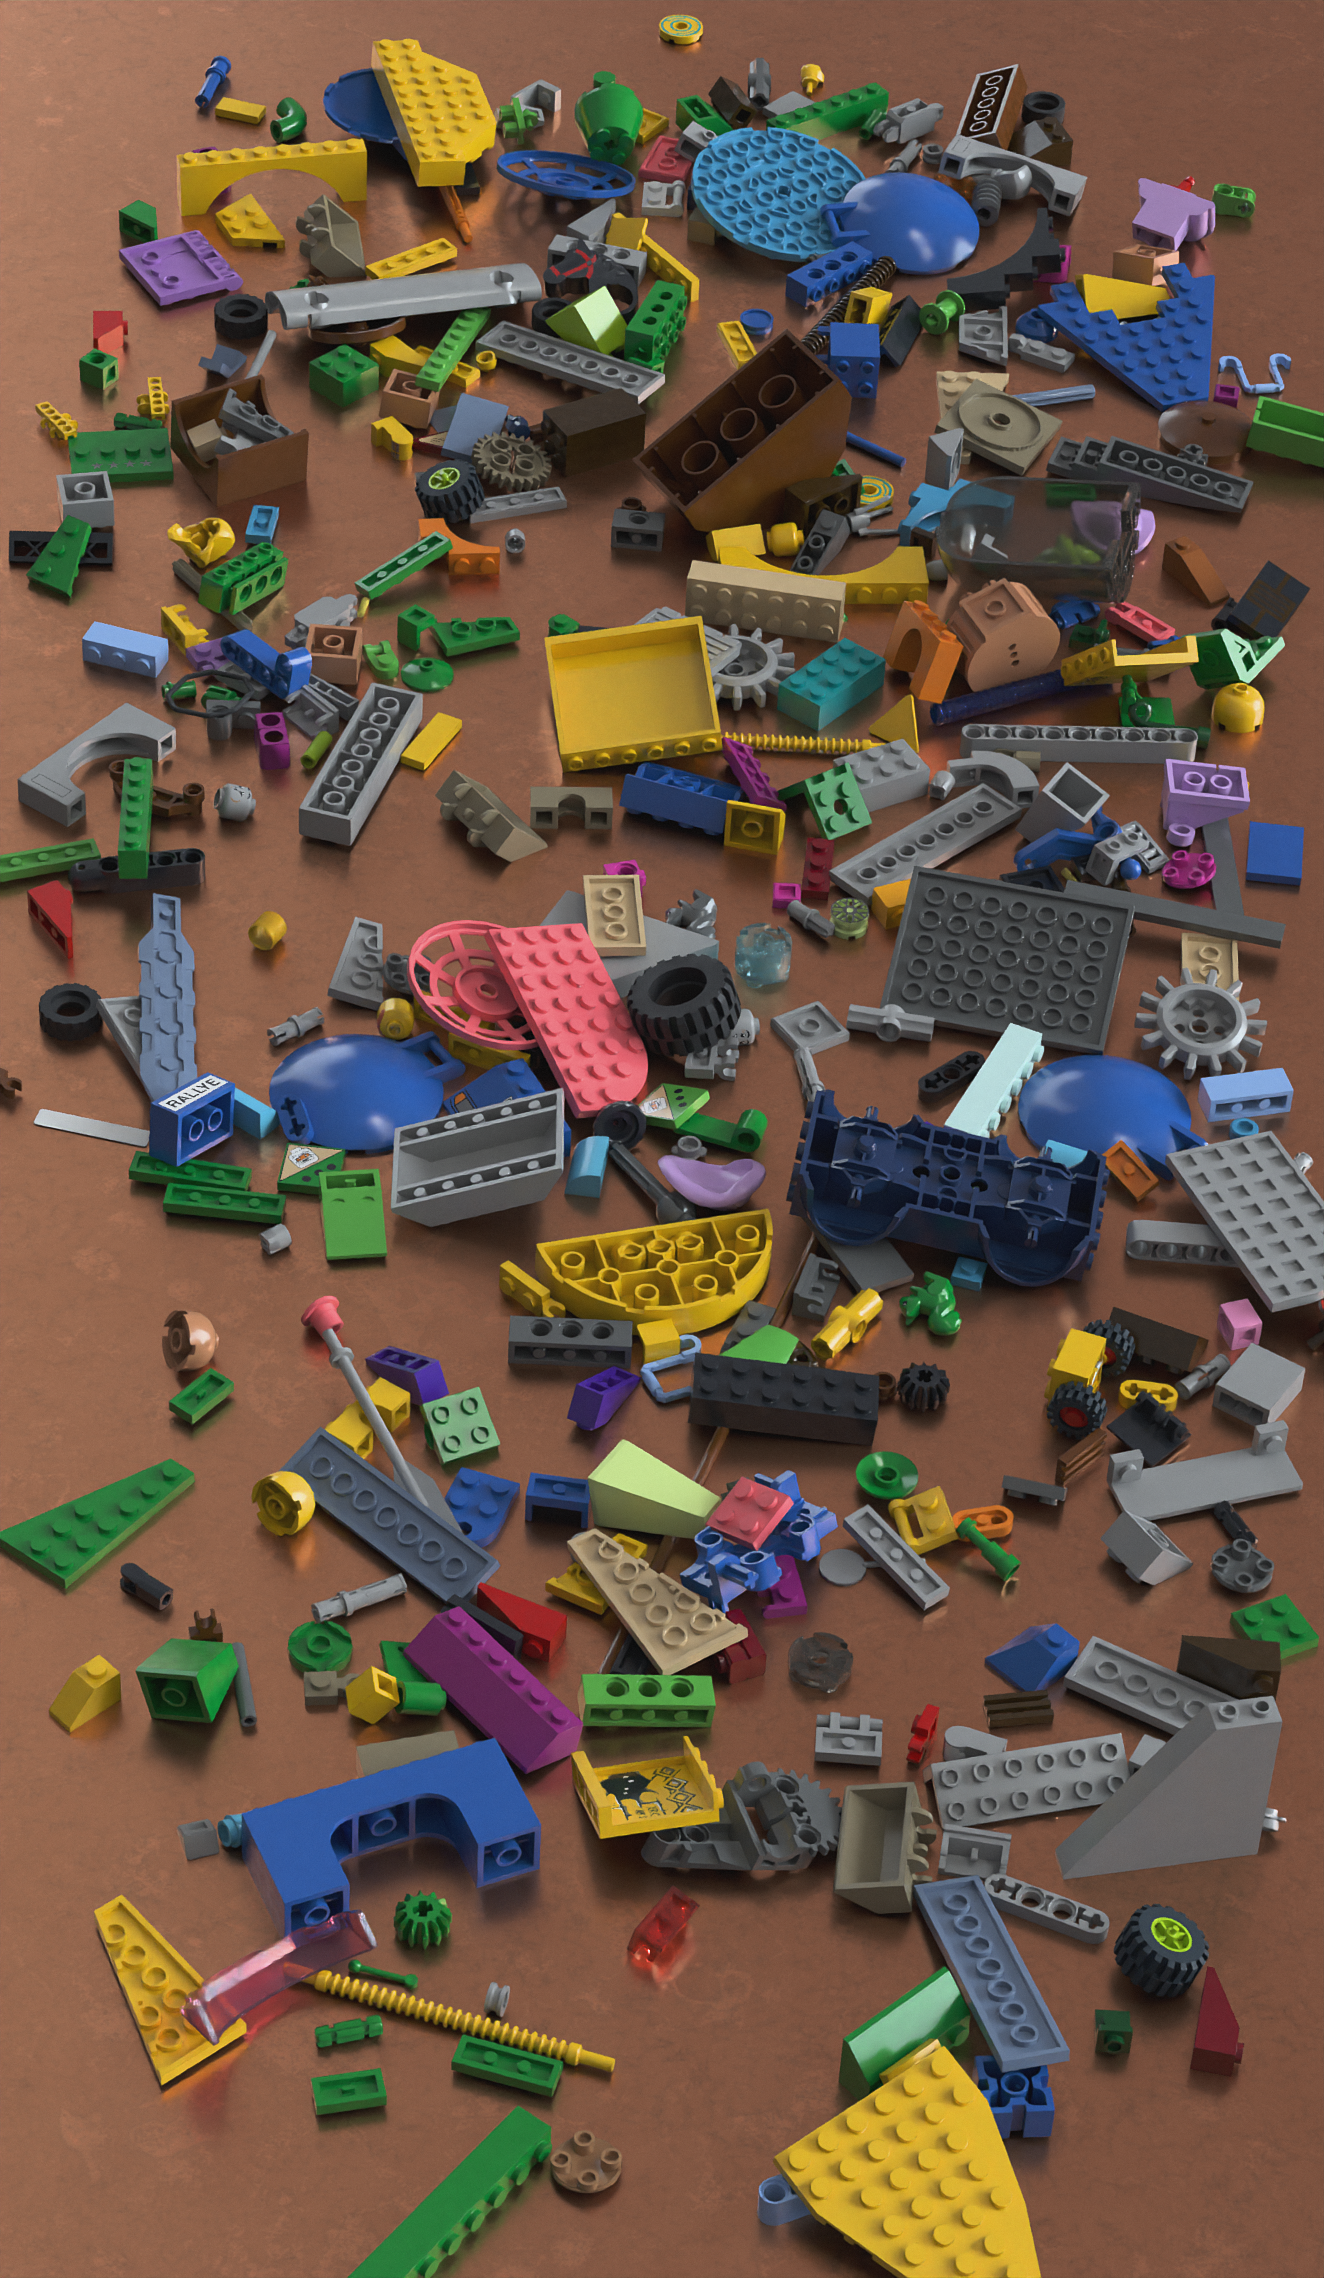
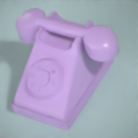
[1160,759,1250,847]

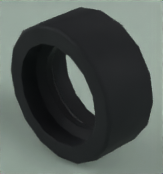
[1021,91,1066,124]
[531,298,572,338]

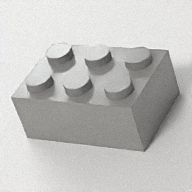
[832,739,930,812]

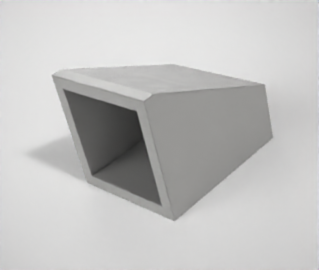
[1015,762,1110,843]

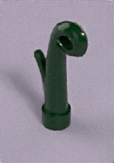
[1128,699,1211,749]

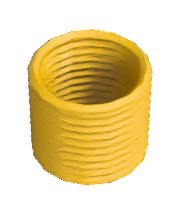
[248,911,287,950]

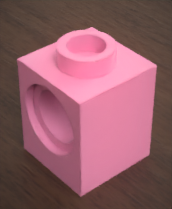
[1217,1298,1262,1350]

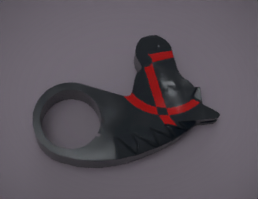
[543,238,639,326]

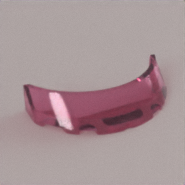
[179,1909,378,2046]

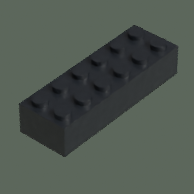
[688,1353,879,1446]

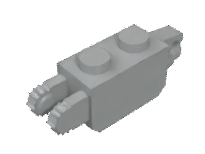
[873,98,944,144]
[285,593,357,649]

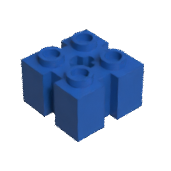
[972,2055,1055,2139]

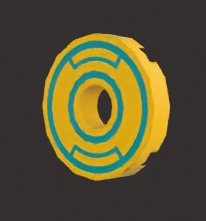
[658,14,703,44]
[860,475,894,512]

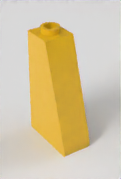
[1075,274,1170,319]

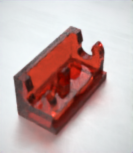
[627,1885,700,1963]

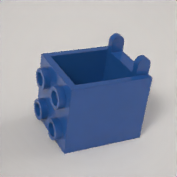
[816,322,880,398]

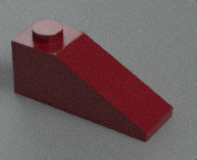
[1190,1966,1244,2077]

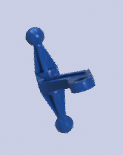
[1013,806,1142,881]

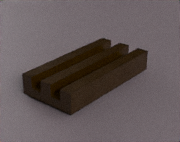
[982,1690,1054,1728]

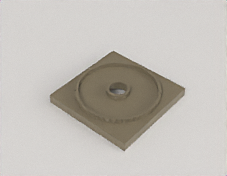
[934,379,1063,476]

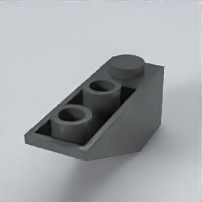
[789,509,850,575]

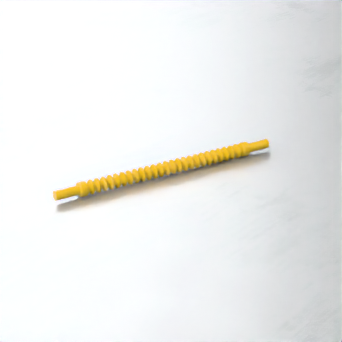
[721,732,886,755]
[282,1962,615,2072]

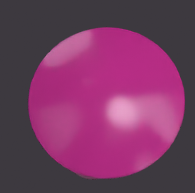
[1162,850,1216,889]

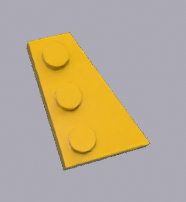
[545,1533,648,1615]

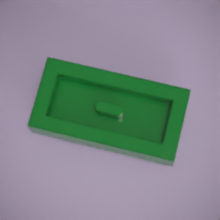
[169,1368,234,1425]
[311,2068,387,2115]

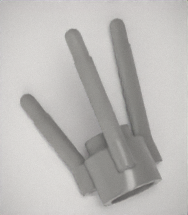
[845,495,898,537]

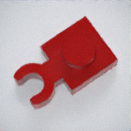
[906,1704,940,1764]

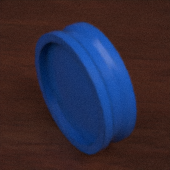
[740,309,774,335]

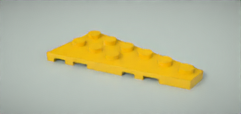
[94,1894,247,2086]

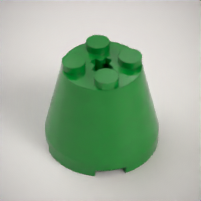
[574,83,643,165]

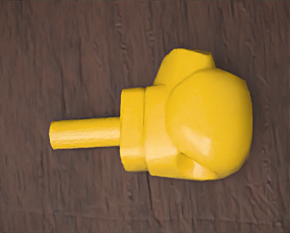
[800,64,825,96]

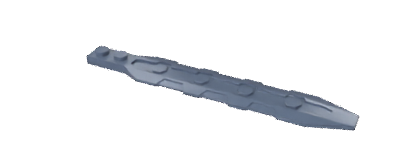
[138,893,197,1102]

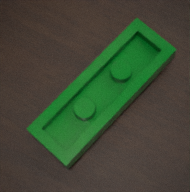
[451,2034,563,2097]

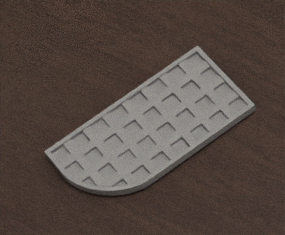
[1165,1131,1324,1313]

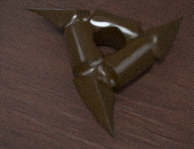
[787,1341,831,1370]

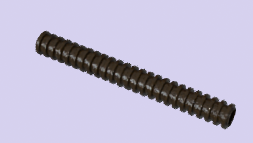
[801,256,897,356]

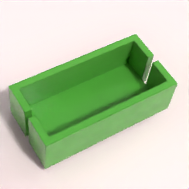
[1246,396,1324,468]

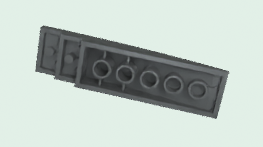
[1046,436,1254,513]

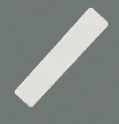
[34,1109,150,1147]

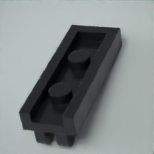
[440,1594,524,1661]

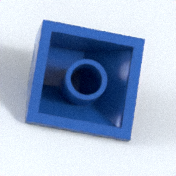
[985,1623,1080,1692]

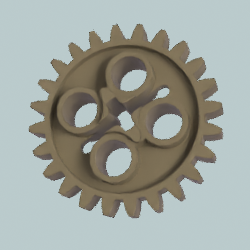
[470,432,552,493]

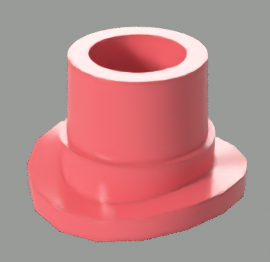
[301,1296,344,1339]

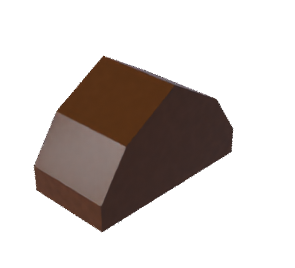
[633,329,852,532]

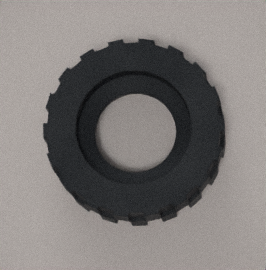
[214,294,268,340]
[39,983,103,1041]

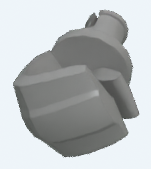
[971,165,1032,200]

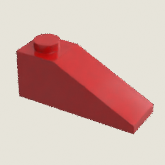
[27,880,73,959]
[477,1582,567,1663]

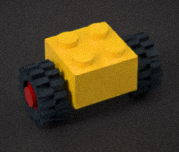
[1044,1319,1135,1440]

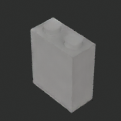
[1212,1343,1305,1427]

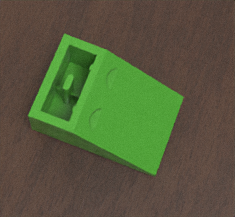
[319,1169,387,1260]

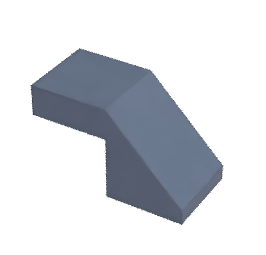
[198,344,247,378]

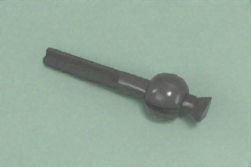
[608,1143,697,1225]

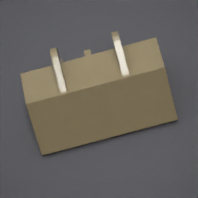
[295,194,367,277]
[435,770,548,862]
[833,1782,937,1914]

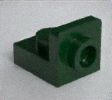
[1068,619,1110,651]
[1094,2009,1133,2054]

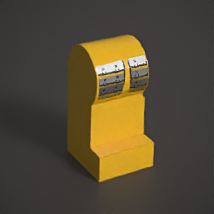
[371,416,413,461]

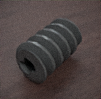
[970,179,1003,227]

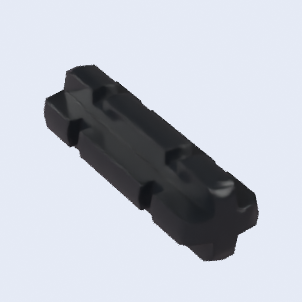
[1214,1500,1258,1549]

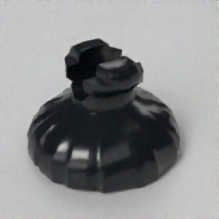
[593,1100,647,1152]

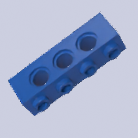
[785,241,873,307]

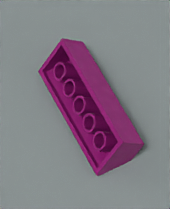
[403,1606,583,1774]

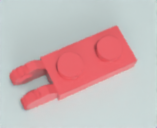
[1104,600,1175,642]

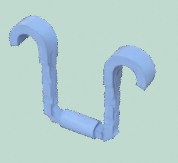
[1218,353,1291,394]
[640,1334,702,1403]

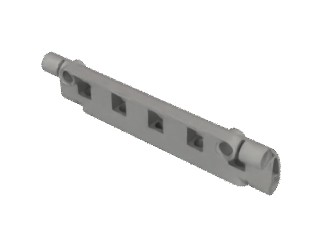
[265,263,542,330]

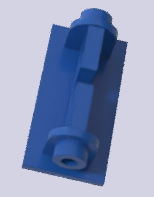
[1048,592,1101,630]

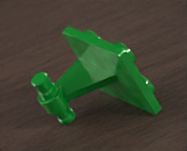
[1118,675,1175,727]

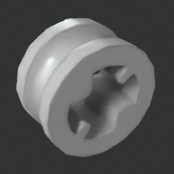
[922,143,943,164]
[484,1982,510,2017]

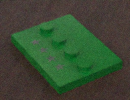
[68,428,174,483]

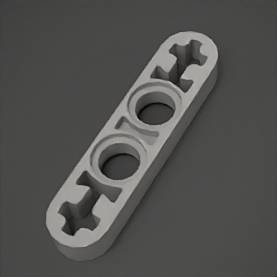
[984,1874,1110,1944]

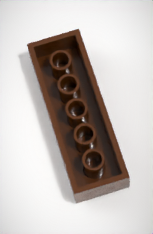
[956,64,1028,150]

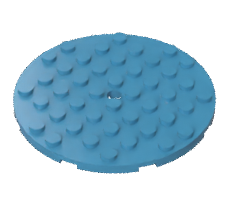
[691,127,866,262]

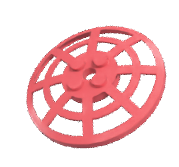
[407,920,539,1050]

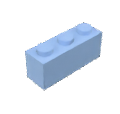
[82,621,168,678]
[1197,1068,1294,1122]

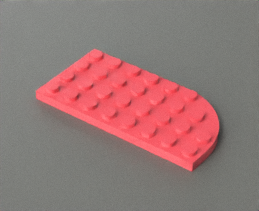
[484,923,648,1119]

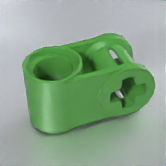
[1211,183,1256,218]

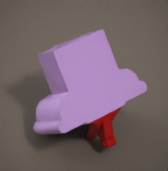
[1132,176,1215,250]

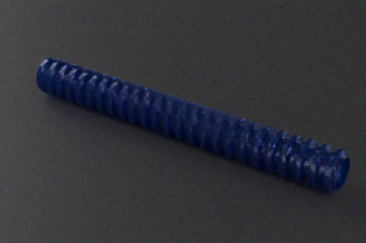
[930,669,1086,726]

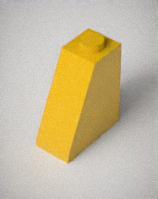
[844,287,892,325]

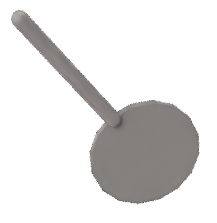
[819,1549,926,1586]

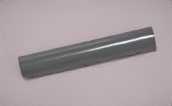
[232,1642,257,1727]

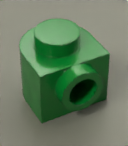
[548,614,580,637]

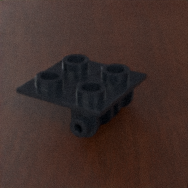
[1106,1391,1192,1468]

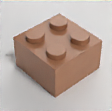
[1112,244,1179,286]
[379,369,440,429]
[305,624,363,685]

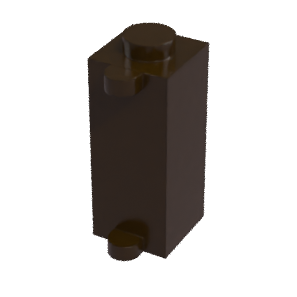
[708,76,758,130]

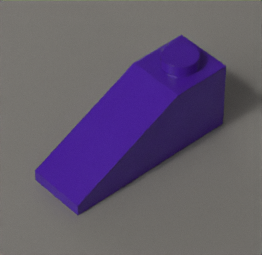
[365,1346,449,1406]
[567,1366,641,1430]

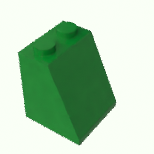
[135,1638,239,1723]

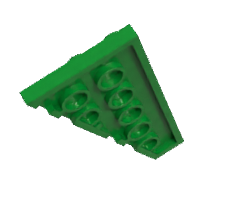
[0,1458,195,1589]

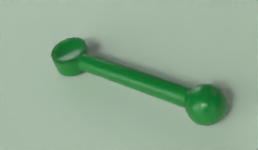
[348,1960,418,1989]

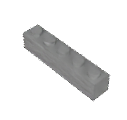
[308,673,359,721]

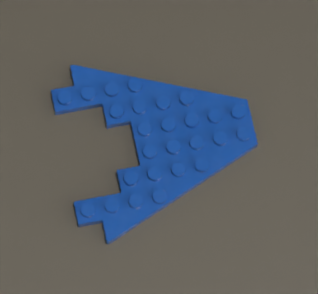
[1037,263,1215,412]

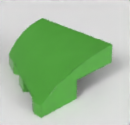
[719,1325,799,1364]

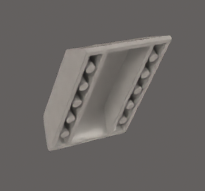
[391,1088,564,1227]

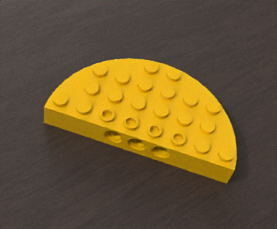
[535,1209,773,1335]

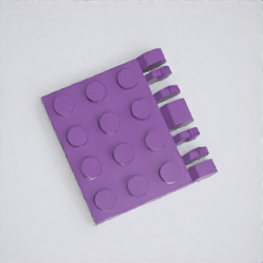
[119,230,243,306]

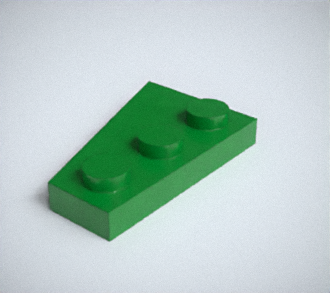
[26,515,92,598]
[428,617,520,656]

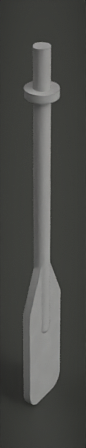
[322,1329,464,1535]

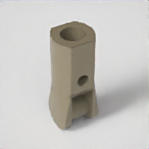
[993,748,1041,772]

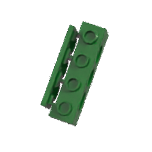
[198,542,289,615]

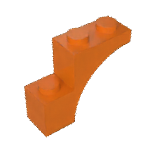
[418,518,500,575]

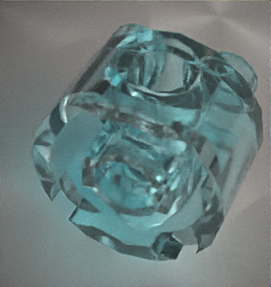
[734,923,792,988]

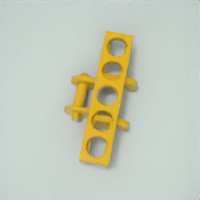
[136,377,170,420]
[35,401,78,440]

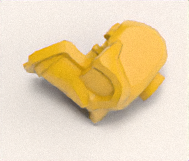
[167,517,235,568]

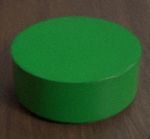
[593,71,616,88]

